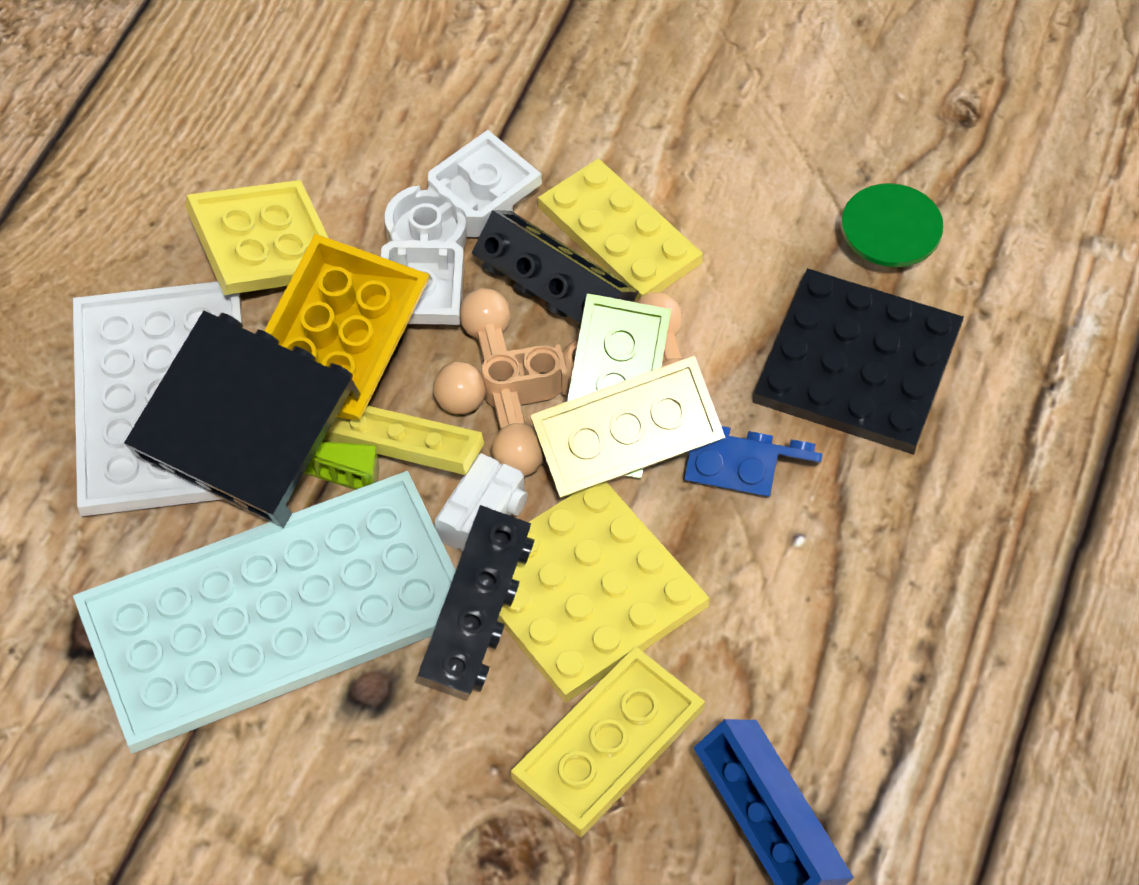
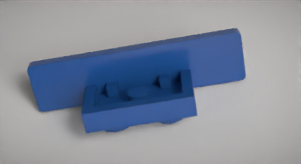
[684,426,823,497]

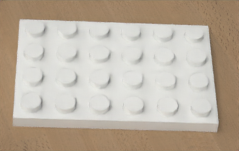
[73,281,243,516]

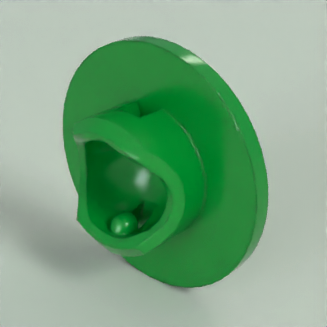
[841,183,944,267]

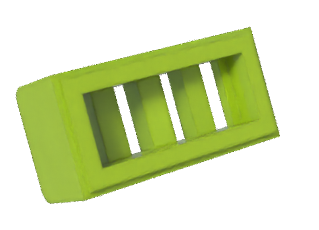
[304,442,379,490]

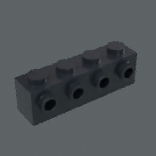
[472,210,639,329]
[415,505,535,701]

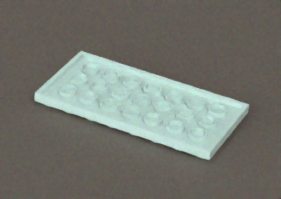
[73,471,456,754]

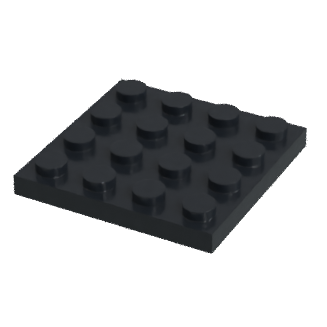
[753,268,964,455]

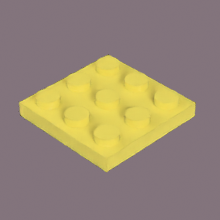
[185,180,328,295]

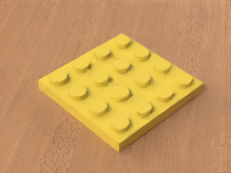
[498,482,710,703]

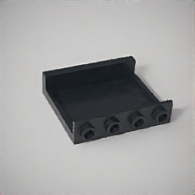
[124,310,361,529]

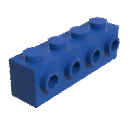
[693,719,854,885]

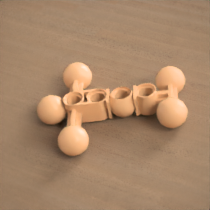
[433,288,684,477]

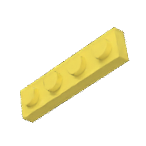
[323,406,484,475]

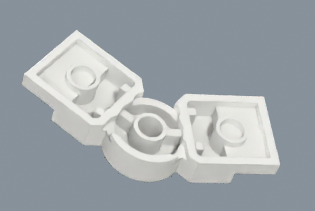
[381,130,542,325]

